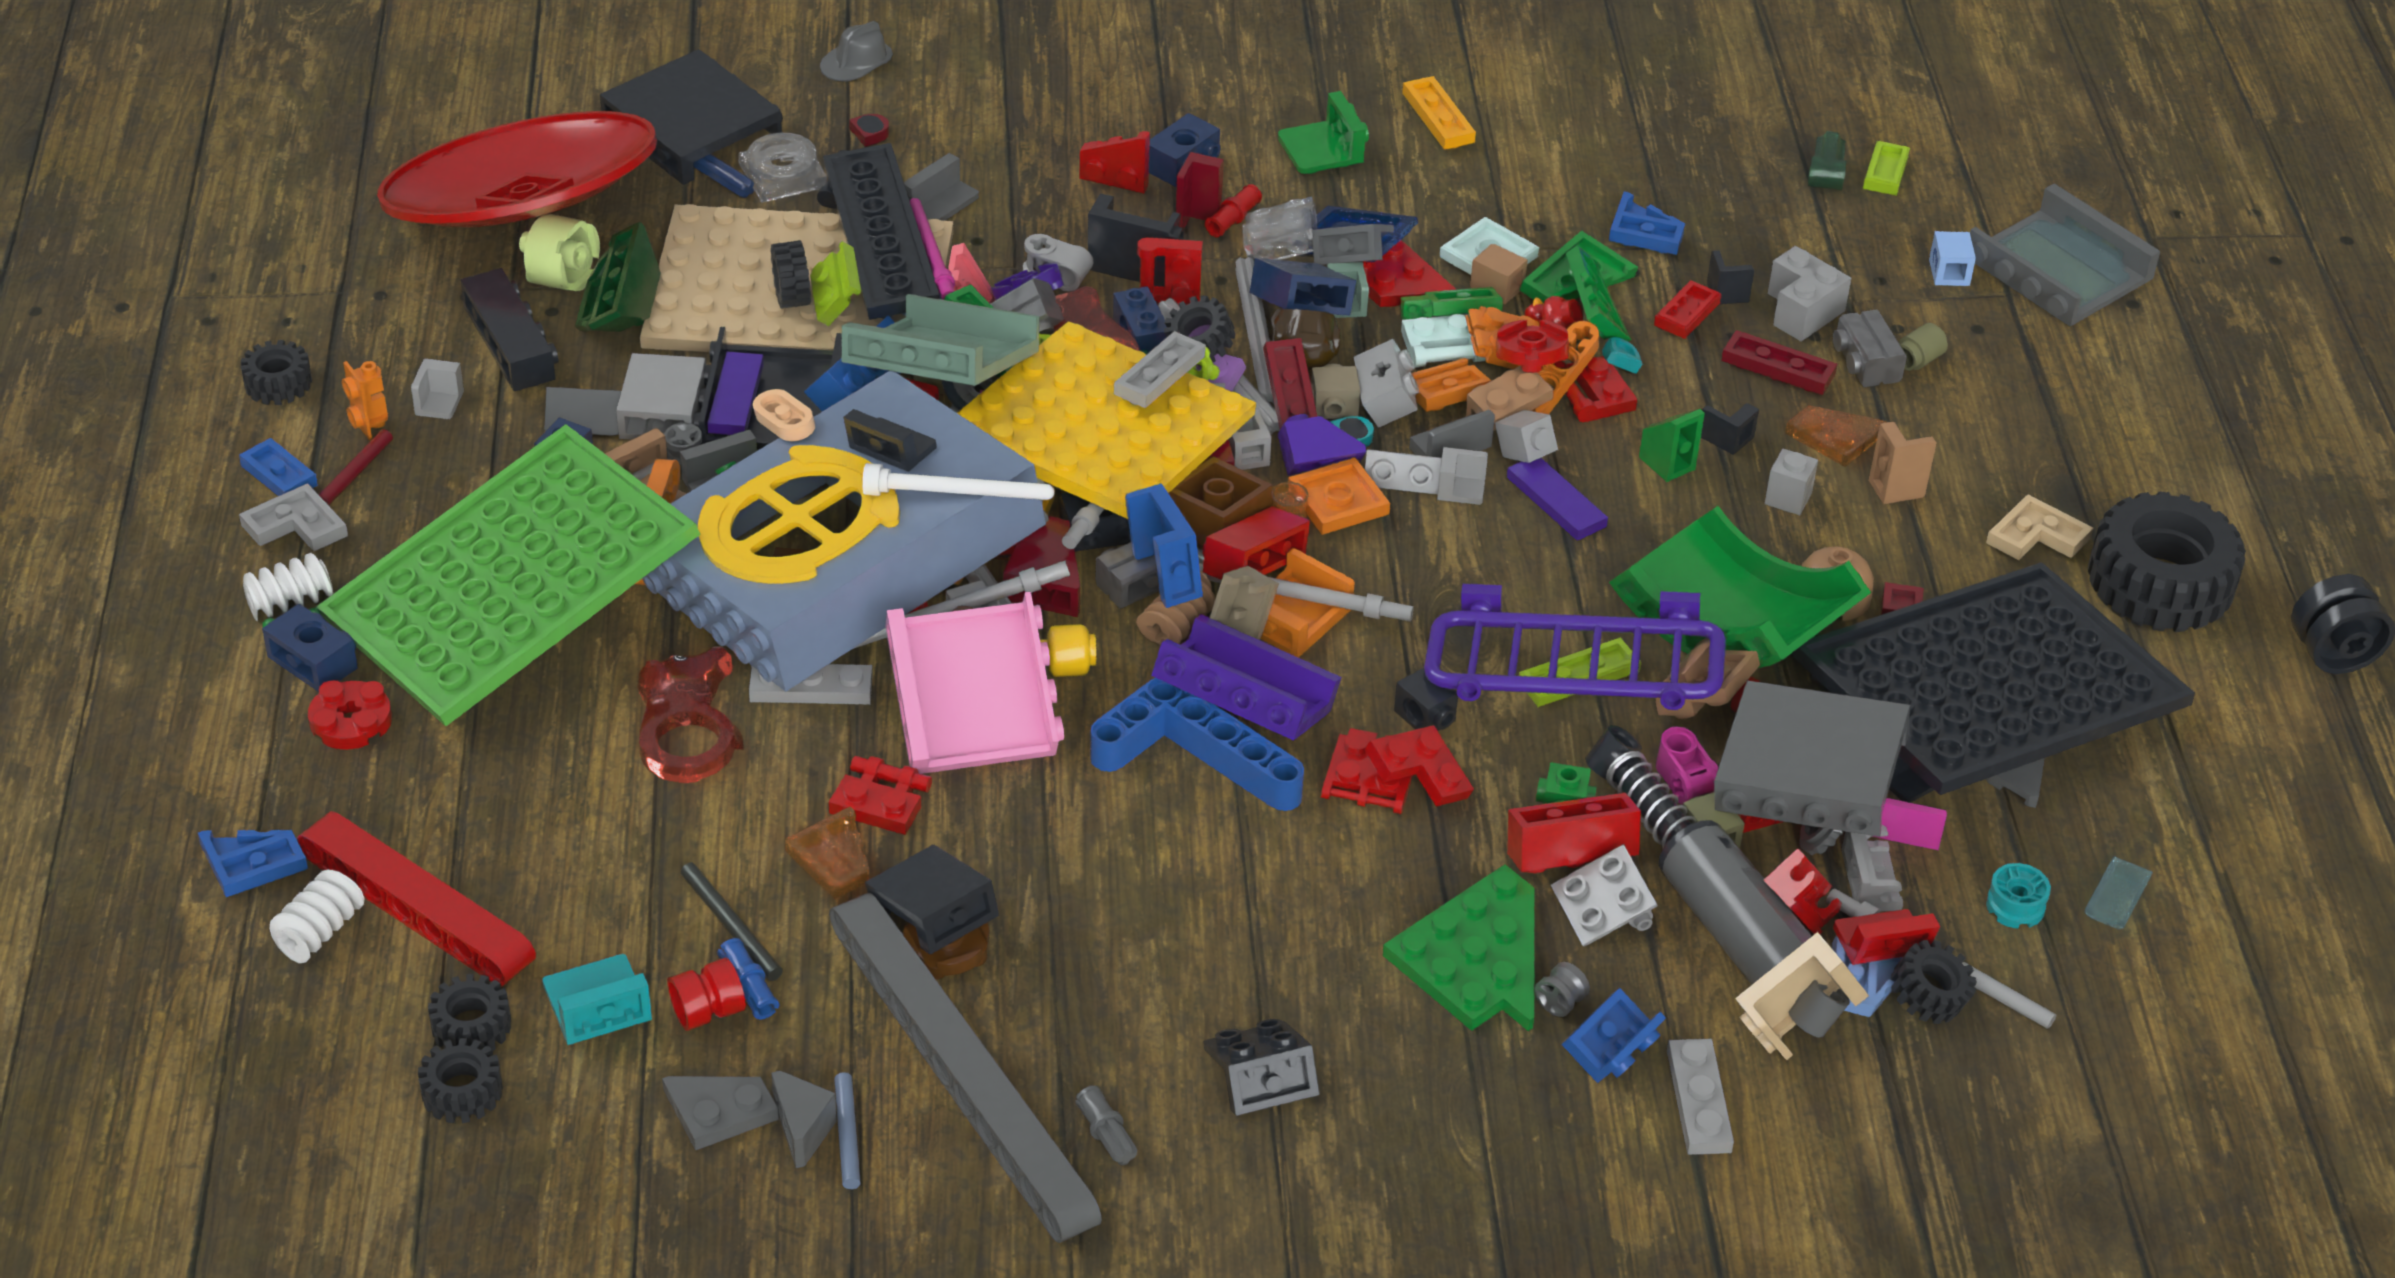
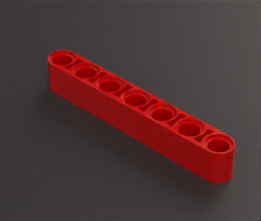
[297,811,536,986]

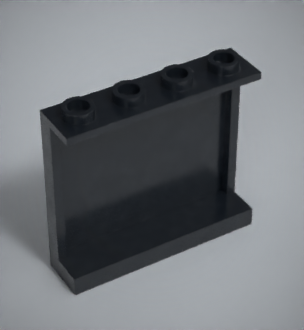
[600,49,783,185]
[693,327,842,451]

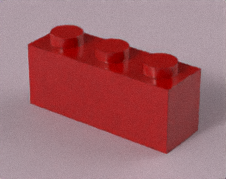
[1202,506,1310,580]
[1507,792,1641,873]

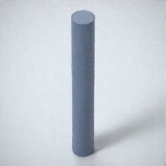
[834,1073,861,1189]

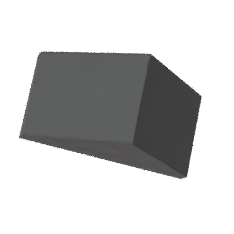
[771,1071,837,1168]

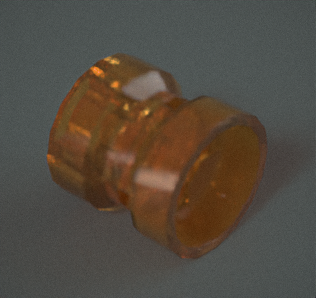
[1272,482,1309,519]

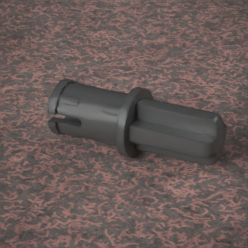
[1075,1085,1137,1165]

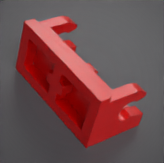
[1764,848,1842,934]

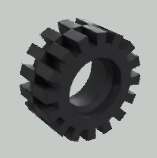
[770,240,811,309]
[1164,296,1236,366]
[241,340,312,405]
[1891,940,1977,1024]
[428,974,512,1050]
[418,1038,503,1123]

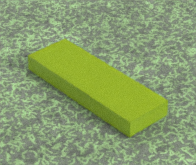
[1519,637,1641,707]

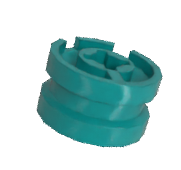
[1986,863,2051,929]

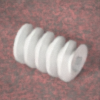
[243,553,334,621]
[269,870,364,963]

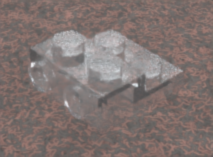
[1242,196,1318,260]

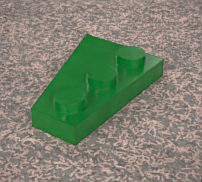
[1520,230,1638,303]
[1566,245,1631,342]

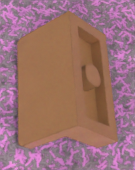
[1869,422,1937,504]
[605,428,667,474]

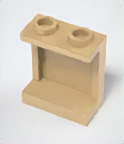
[1735,932,1869,1060]

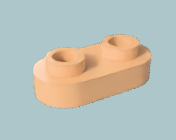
[753,389,815,441]

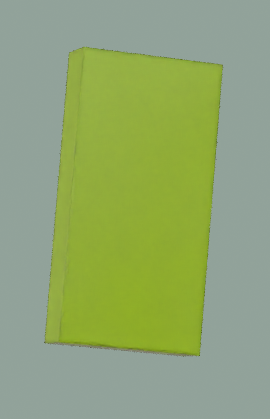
[1863,141,1910,196]

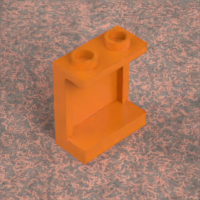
[1261,548,1355,658]

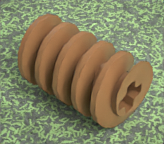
[1136,570,1215,645]

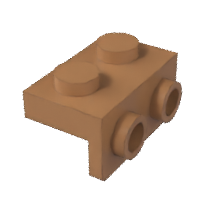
[1466,365,1553,431]

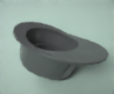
[820,21,893,82]

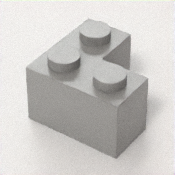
[1768,246,1851,342]

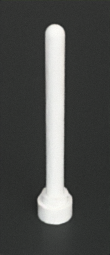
[863,463,1054,500]

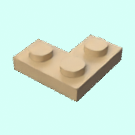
[1986,495,2093,560]

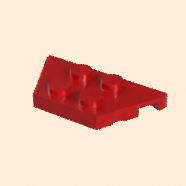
[1363,219,1457,307]

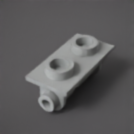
[1365,449,1442,495]

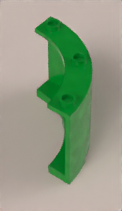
[1609,506,1872,669]

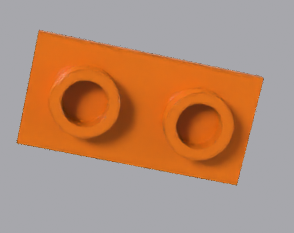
[342,361,388,440]

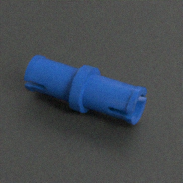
[717,938,779,1020]

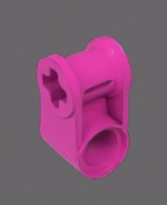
[1656,727,1719,805]

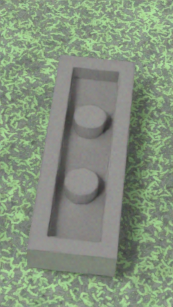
[1113,331,1206,408]
[749,664,873,704]
[1667,1039,1734,1155]

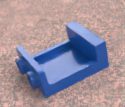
[1125,483,1203,608]

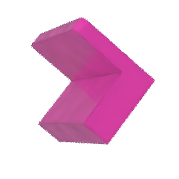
[1872,798,1947,850]

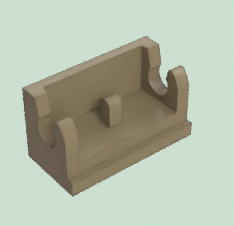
[1210,566,1279,640]

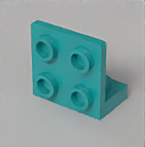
[542,954,652,1045]

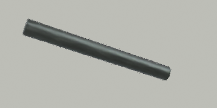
[681,862,783,981]

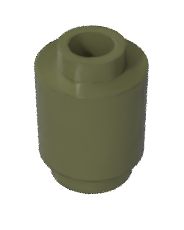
[1898,323,1948,371]

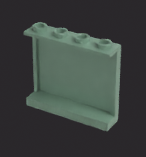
[842,294,1039,386]

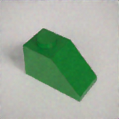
[1639,409,1705,482]

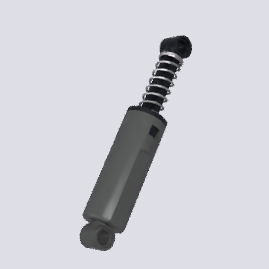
[1585,725,1850,1038]

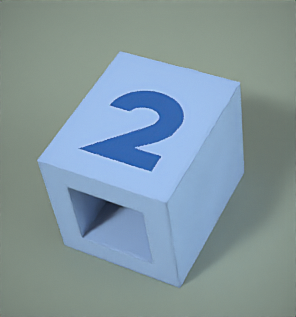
[1929,231,1976,286]

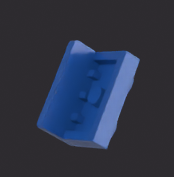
[1561,988,1666,1083]

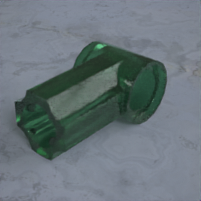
[1808,131,1847,191]

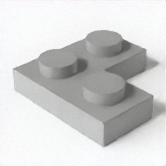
[239,483,348,551]

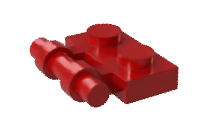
[829,755,932,835]

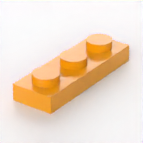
[1402,76,1476,150]

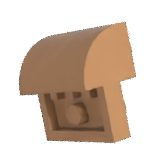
[1656,638,1760,719]

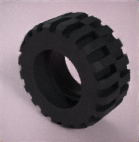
[2088,492,2246,632]

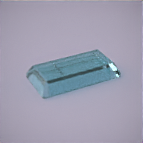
[2084,856,2153,929]

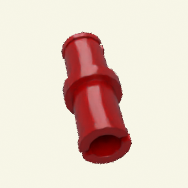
[1205,184,1262,237]

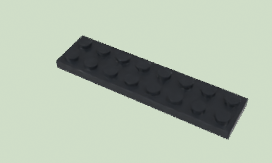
[823,143,940,320]

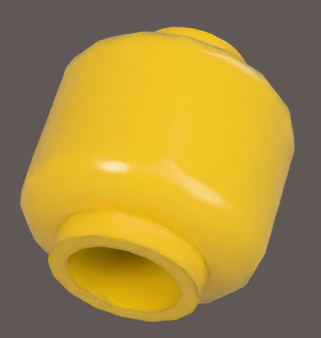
[1040,624,1096,677]

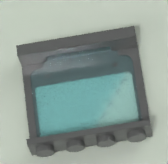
[1970,184,2160,327]

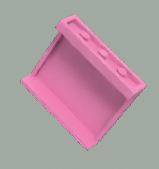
[885,592,1064,774]

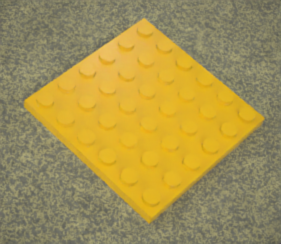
[957,321,1256,519]

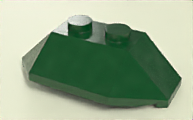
[575,221,661,332]

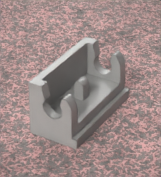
[1842,825,1903,911]

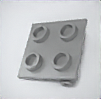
[1551,844,1658,947]

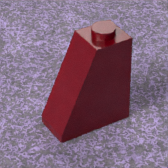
[1003,516,1080,618]

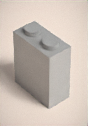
[616,353,706,440]

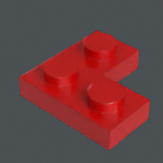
[1364,725,1474,807]

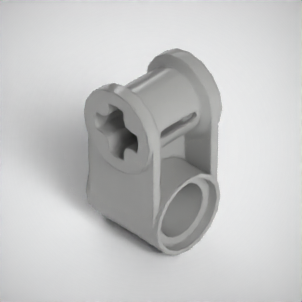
[1023,234,1093,292]

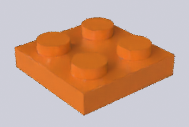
[1288,458,1390,535]

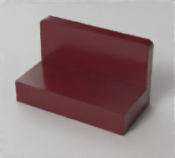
[1176,152,1224,228]

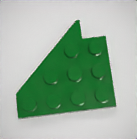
[1382,864,1535,1031]

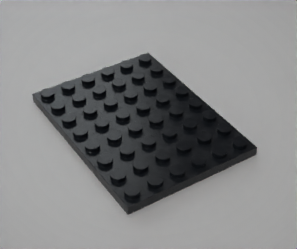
[1792,562,2195,795]

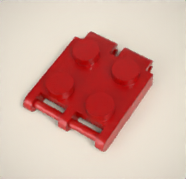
[1321,728,1413,814]

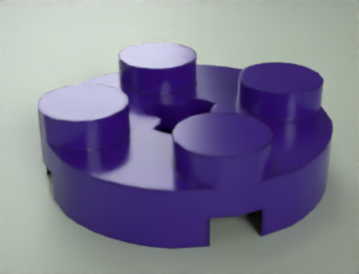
[991,262,1064,300]

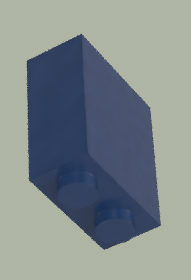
[1249,258,1356,316]

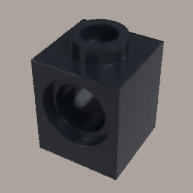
[1394,668,1458,731]

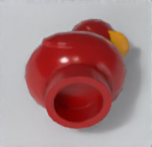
[1524,296,1583,329]

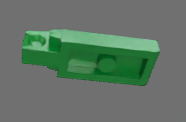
[1401,287,1503,320]

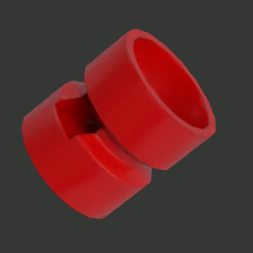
[667,957,746,1031]

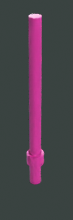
[909,198,955,300]

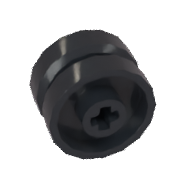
[2291,574,2395,674]

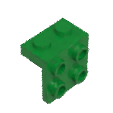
[1278,91,1369,174]

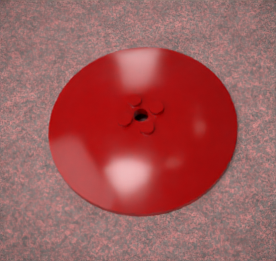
[377,111,657,227]

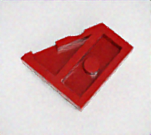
[1079,131,1150,193]

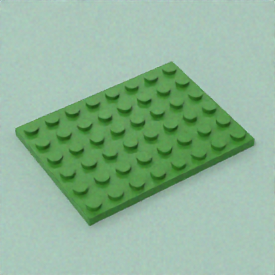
[317,424,700,726]

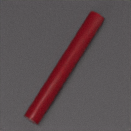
[318,429,393,506]

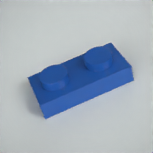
[239,438,318,496]

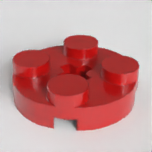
[1496,320,1569,373]
[308,680,392,750]

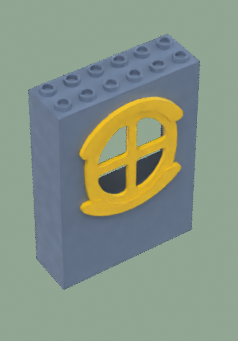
[643,371,1046,692]

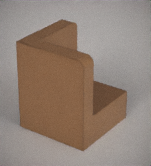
[1470,244,1528,304]

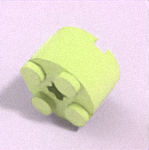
[519,214,600,291]

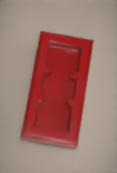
[1654,280,1721,339]

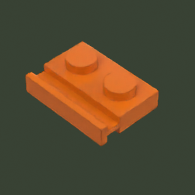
[1411,358,1491,412]

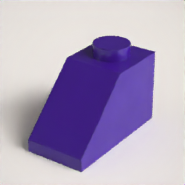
[1278,414,1367,476]

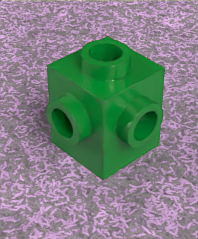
[1536,762,1597,804]

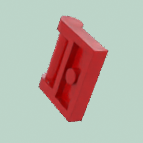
[1137,238,1203,305]
[1554,356,1638,422]

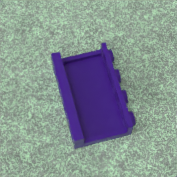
[1151,614,1342,741]

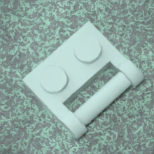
[1401,314,1485,368]

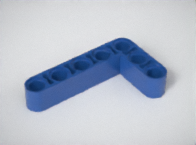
[1090,678,1304,811]

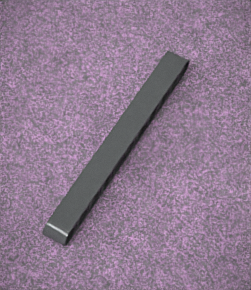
[829,892,1102,1243]

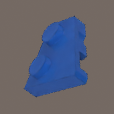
[1609,192,1685,255]
[198,830,308,897]

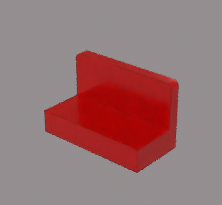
[1833,909,1940,965]

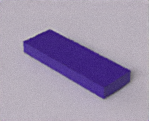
[708,352,764,435]
[1507,458,1608,541]

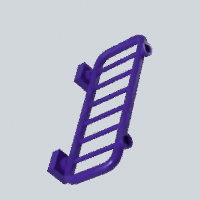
[1424,584,1726,710]

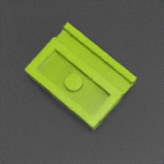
[810,241,861,326]

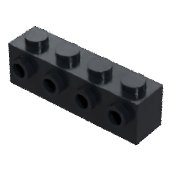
[460,268,559,391]

